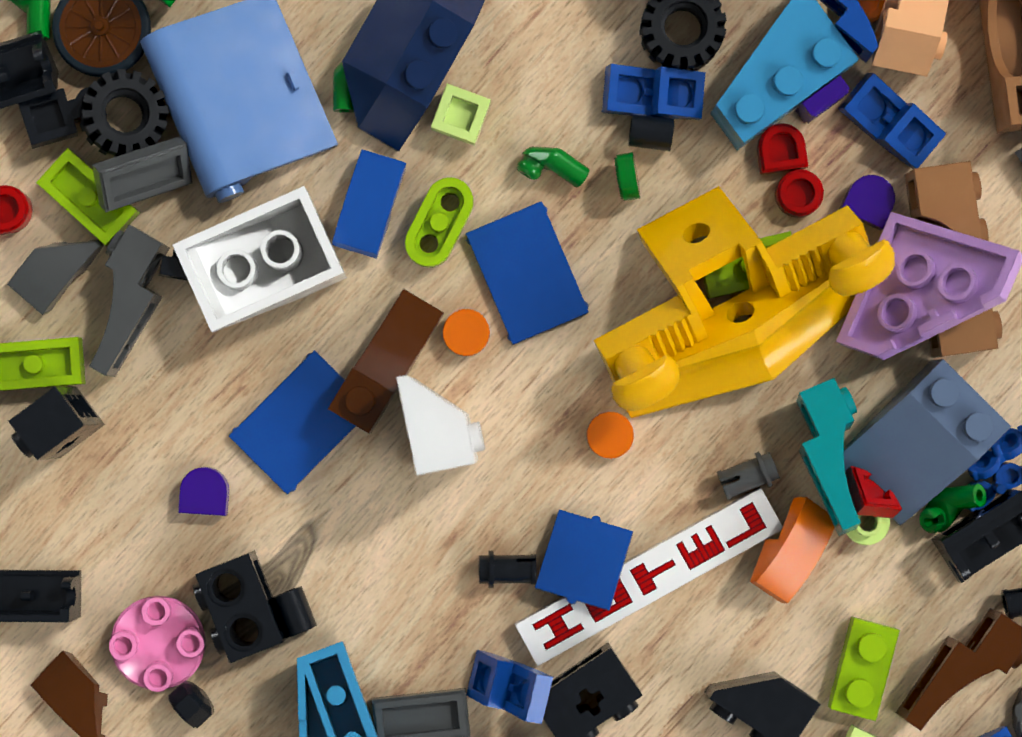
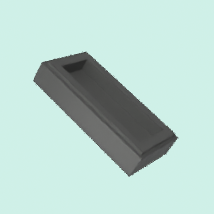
[92,136,192,212]
[372,688,471,737]

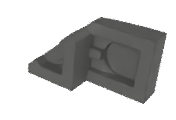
[7,240,104,315]

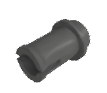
[717,451,780,500]

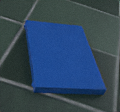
[466,201,589,345]
[229,350,356,494]

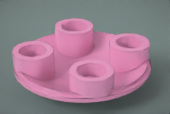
[109,596,206,692]

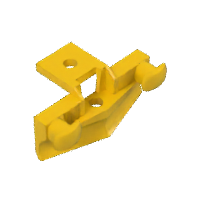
[593,186,895,418]

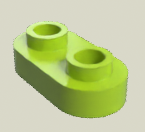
[405,177,474,268]

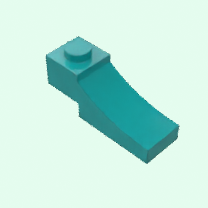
[796,378,861,536]

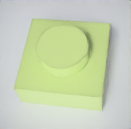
[431,83,491,146]

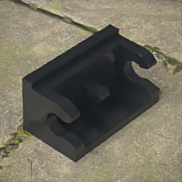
[0,30,59,109]
[931,489,1022,583]
[0,570,81,622]

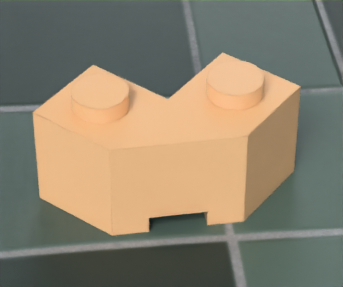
[872,0,949,77]

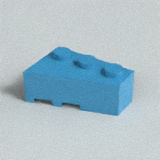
[710,0,859,151]
[297,641,378,737]

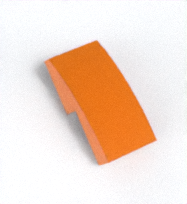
[750,497,835,603]

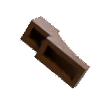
[328,289,444,434]
[896,608,1022,731]

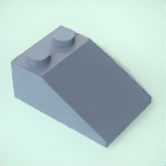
[844,359,1011,526]

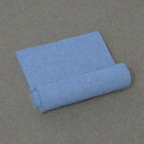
[140,0,338,203]

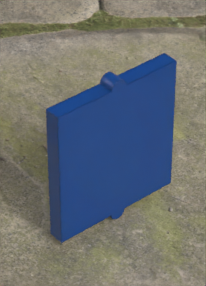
[535,510,633,611]

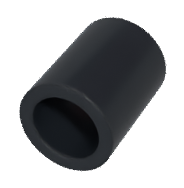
[628,113,675,151]
[271,586,317,638]

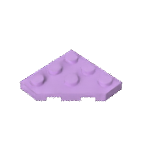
[836,212,1022,360]

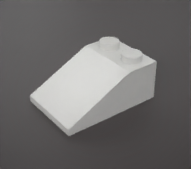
[172,186,347,333]

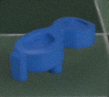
[967,425,1022,481]
[968,462,1022,512]

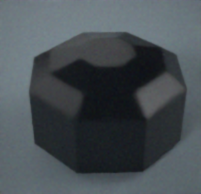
[168,680,214,728]

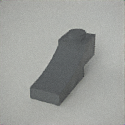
[89,224,170,377]

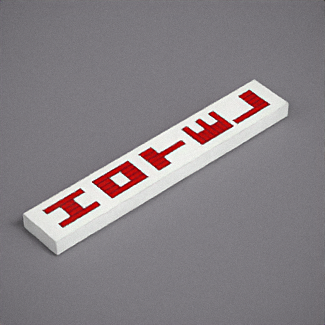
[515,487,783,666]

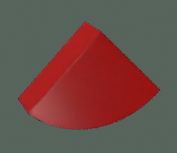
[845,466,902,518]

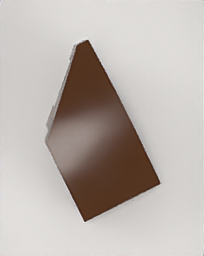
[31,651,108,737]

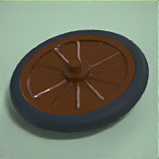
[52,0,151,77]

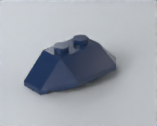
[342,0,485,151]

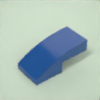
[820,0,878,63]
[602,64,706,120]
[837,73,946,169]
[332,149,406,259]
[466,650,553,724]

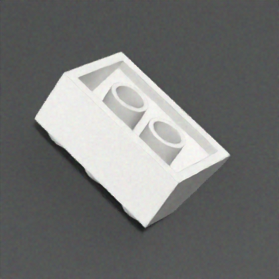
[397,375,485,475]

